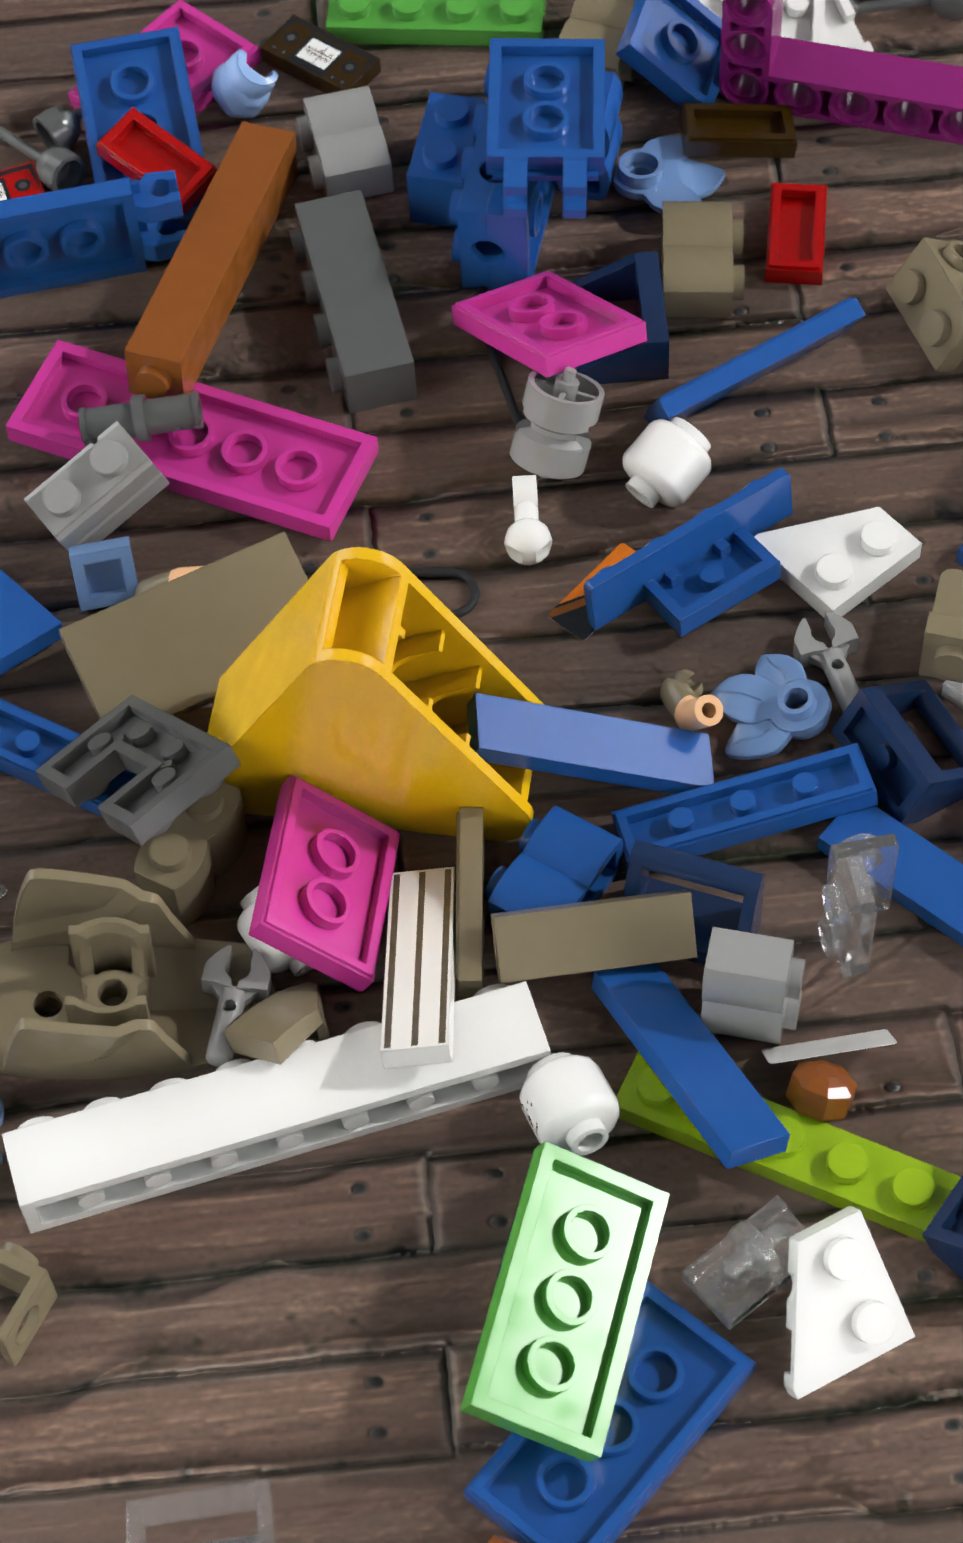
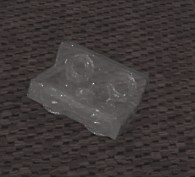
[818,834,899,978]

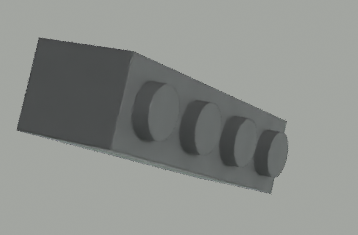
[288,190,417,414]

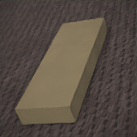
[455,807,485,1001]
[491,889,697,983]

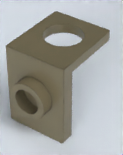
[0,1241,58,1367]

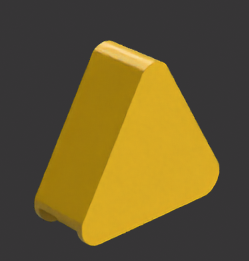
[207,547,544,841]

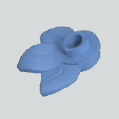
[612,135,725,213]
[710,654,832,760]

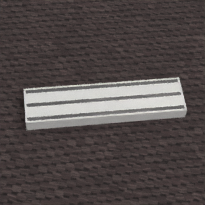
[380,867,456,1069]

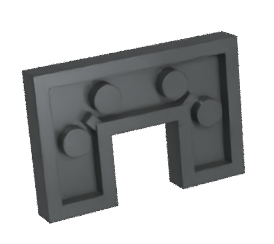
[35,695,241,846]

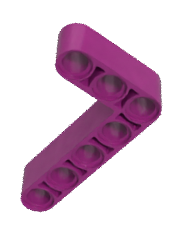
[719,0,963,145]

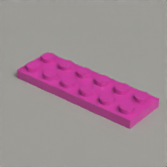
[5,340,379,542]

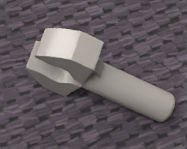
[793,611,860,713]
[201,945,272,1067]

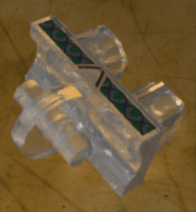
[682,1195,806,1330]

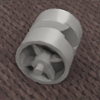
[510,367,605,479]

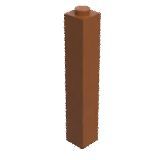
[124,121,298,399]

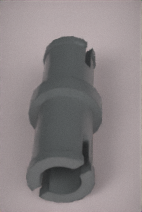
[78,390,204,446]

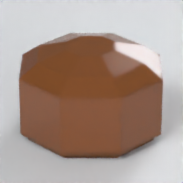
[785,1060,858,1122]

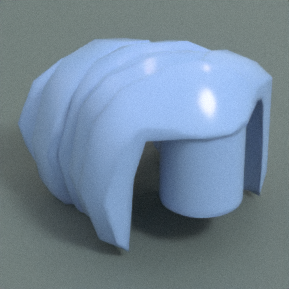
[211,48,278,118]

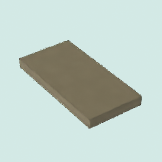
[59,531,308,720]

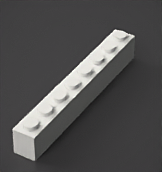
[2,981,551,1234]

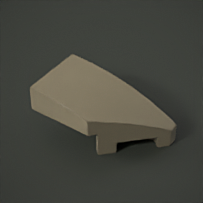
[224,982,330,1065]

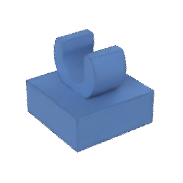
[68,536,138,612]

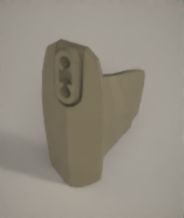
[0,868,276,1080]

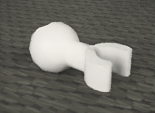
[504,475,552,566]

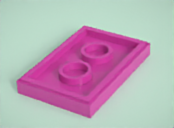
[68,0,261,116]
[452,271,647,378]
[248,774,400,992]

